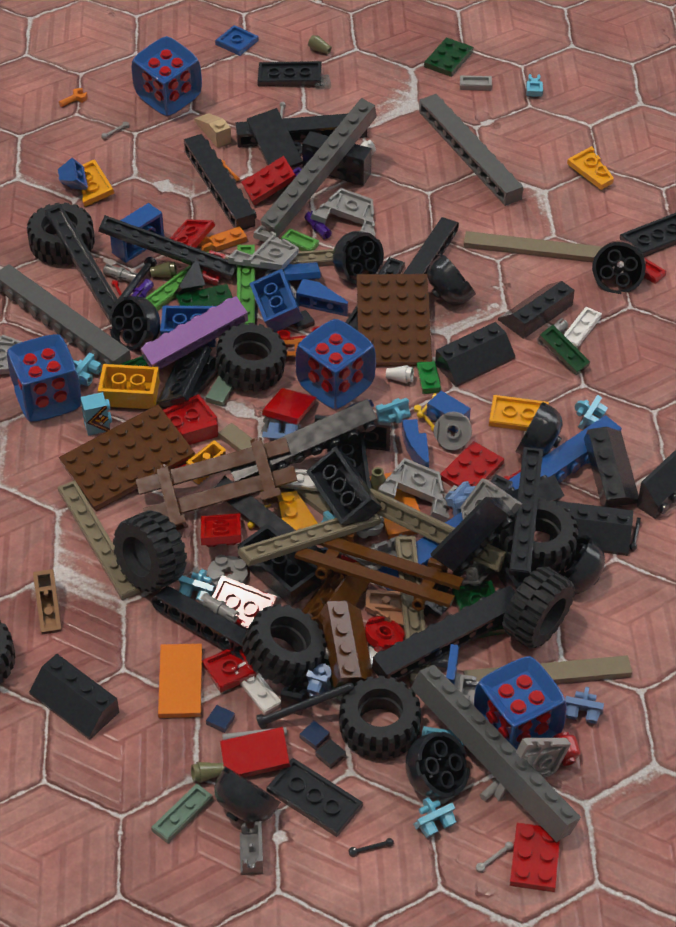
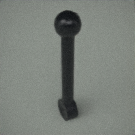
[629,517,641,550]
[349,838,394,857]

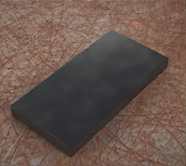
[257,61,322,86]
[247,108,302,168]
[620,213,676,257]
[156,346,212,408]
[266,758,363,837]

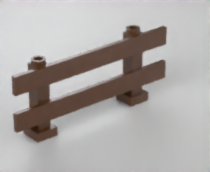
[136,437,298,531]
[295,533,464,611]

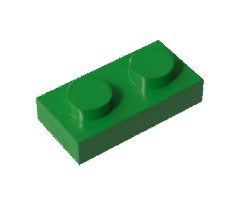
[416,361,441,394]

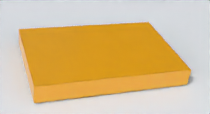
[488,395,549,431]

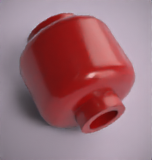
[552,732,581,766]

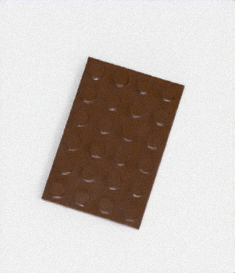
[357,274,432,367]
[59,405,195,512]

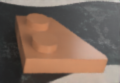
[365,590,404,629]

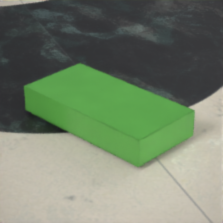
[281,228,319,251]

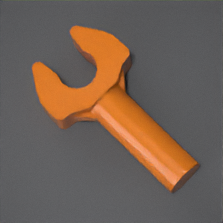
[59,88,88,107]

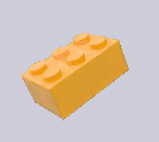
[98,364,160,409]

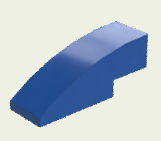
[402,419,429,468]

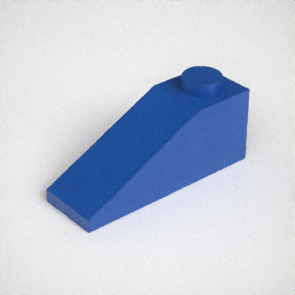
[296,279,348,317]

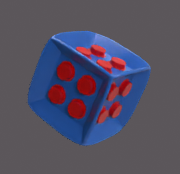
[131,36,202,116]
[296,319,376,409]
[7,334,81,422]
[474,656,567,750]

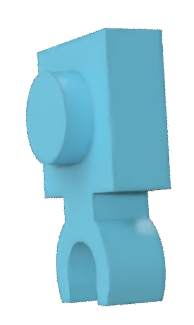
[526,74,543,97]

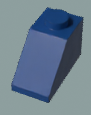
[58,158,88,190]

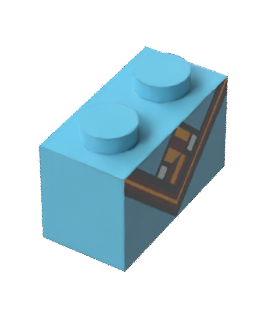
[80,392,112,436]

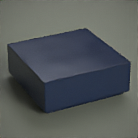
[206,705,235,733]
[300,721,330,750]

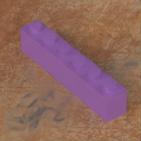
[141,296,248,370]

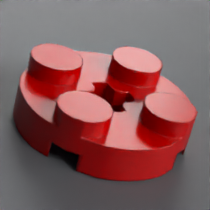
[364,616,405,652]

